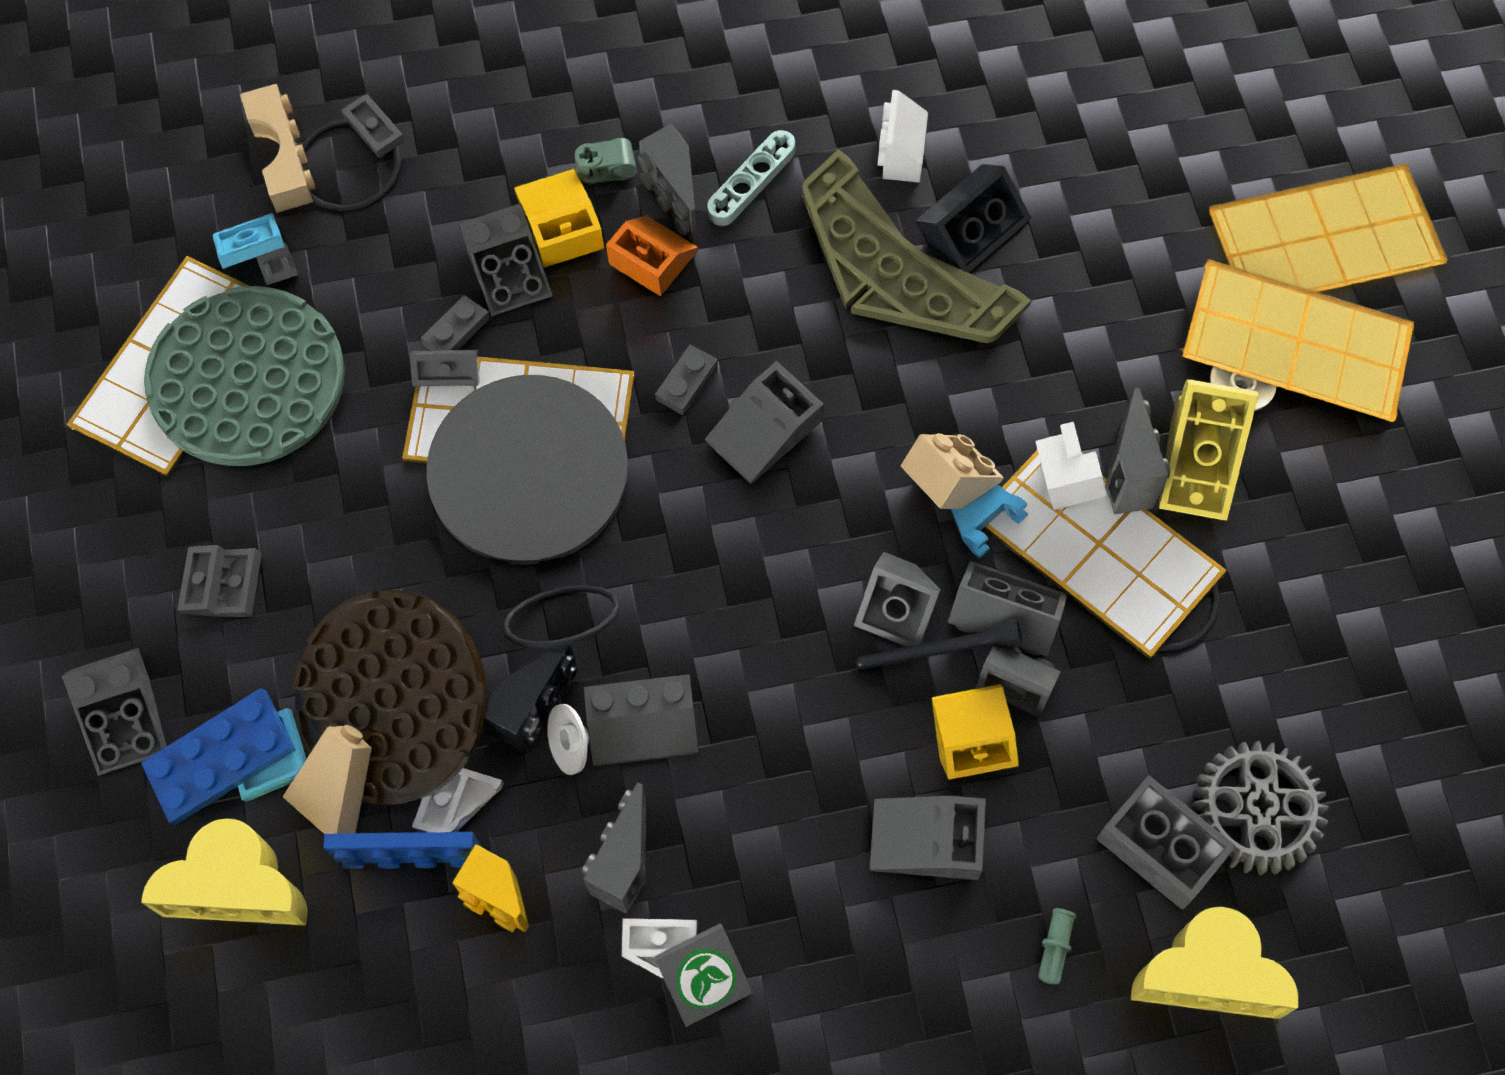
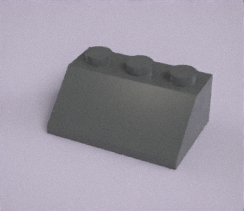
[948,561,1068,657]
[584,674,699,766]
[1096,775,1236,910]

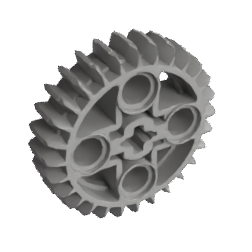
[1191,741,1328,876]

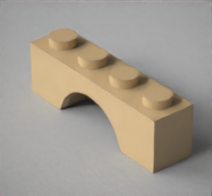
[240,84,315,213]

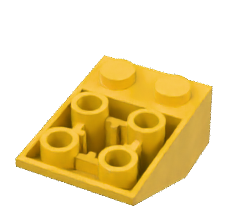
[514,169,604,268]

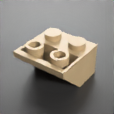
[901,433,1004,509]

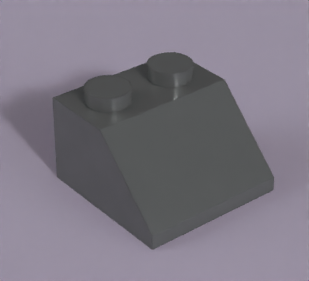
[976,644,1061,718]

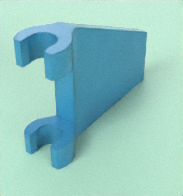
[951,485,1028,558]

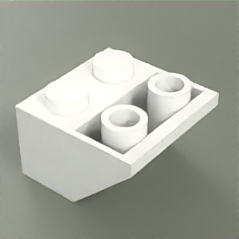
[878,90,928,183]

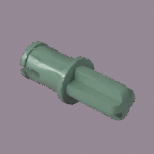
[1038,908,1076,984]

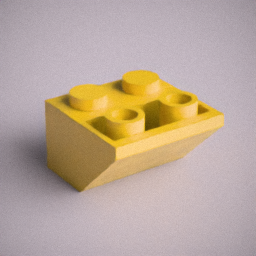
[931,684,1019,780]
[453,844,529,932]

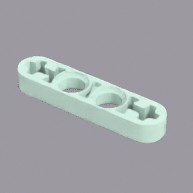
[707,130,795,226]

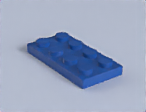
[141,688,296,825]
[324,832,482,869]

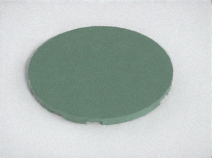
[144,286,345,466]

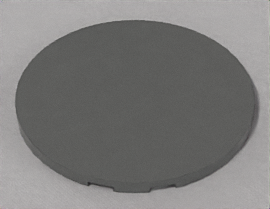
[427,375,628,565]

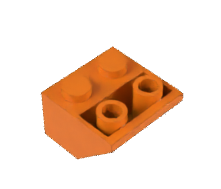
[606,215,698,297]

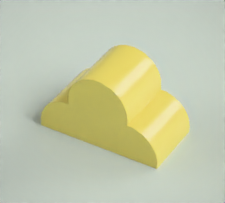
[1159,379,1258,521]
[141,819,308,925]
[1131,907,1298,1019]

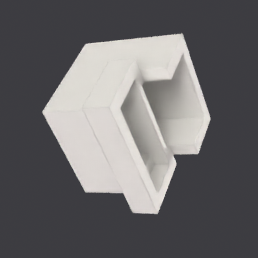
[1036,422,1107,510]

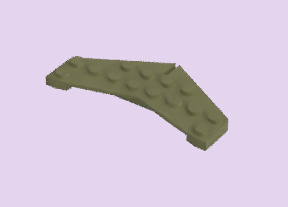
[802,149,1031,343]

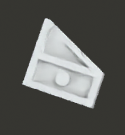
[412,768,503,833]
[622,919,697,978]

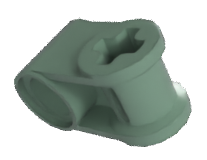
[575,138,637,185]

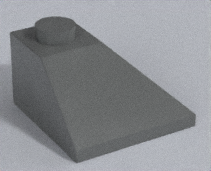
[854,552,941,647]

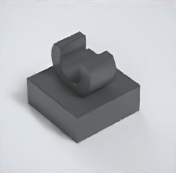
[256,243,298,285]

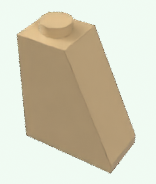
[283,725,372,834]

